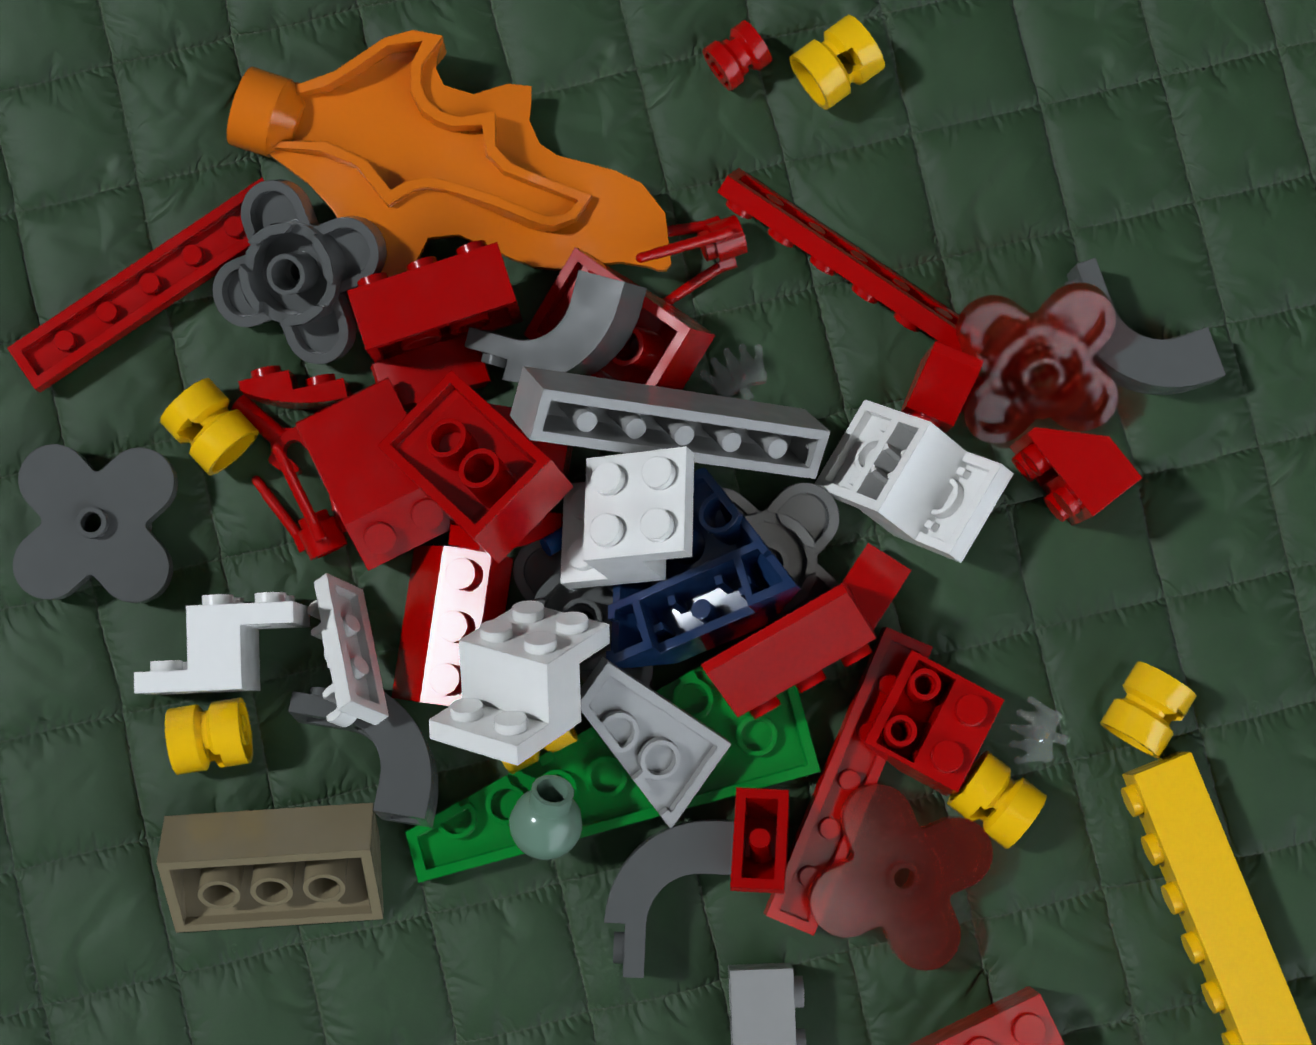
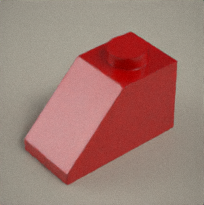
[901,341,984,433]
[730,787,789,894]

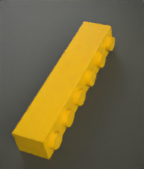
[1121,751,1312,1045]

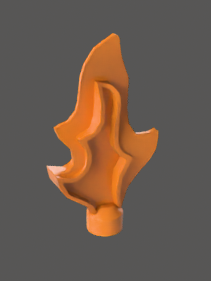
[227,30,671,277]

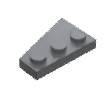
[580,657,731,829]

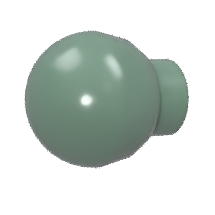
[509,775,582,860]

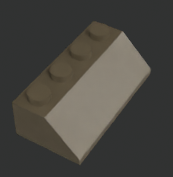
[156,803,384,933]

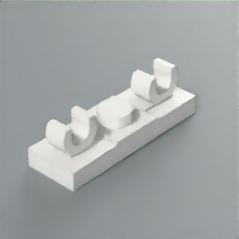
[307,573,389,727]

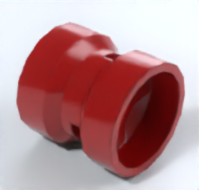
[702,20,772,91]

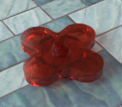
[956,282,1119,444]
[808,783,993,971]

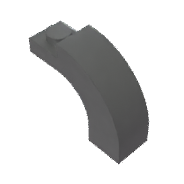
[1065,258,1226,395]
[464,270,647,383]
[288,687,438,828]
[604,819,734,978]

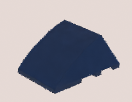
[606,467,800,669]

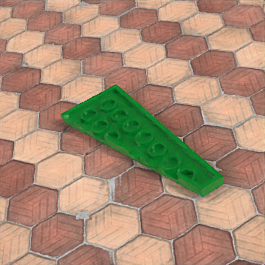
[405,666,821,883]

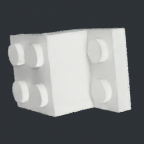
[815,400,1014,563]
[560,446,694,589]
[134,592,310,695]
[429,600,610,766]

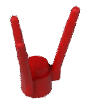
[636,215,748,305]
[252,443,348,561]

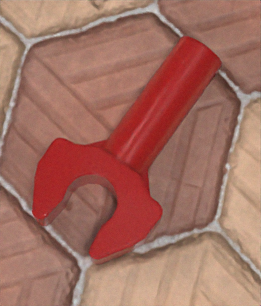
[231,395,307,475]

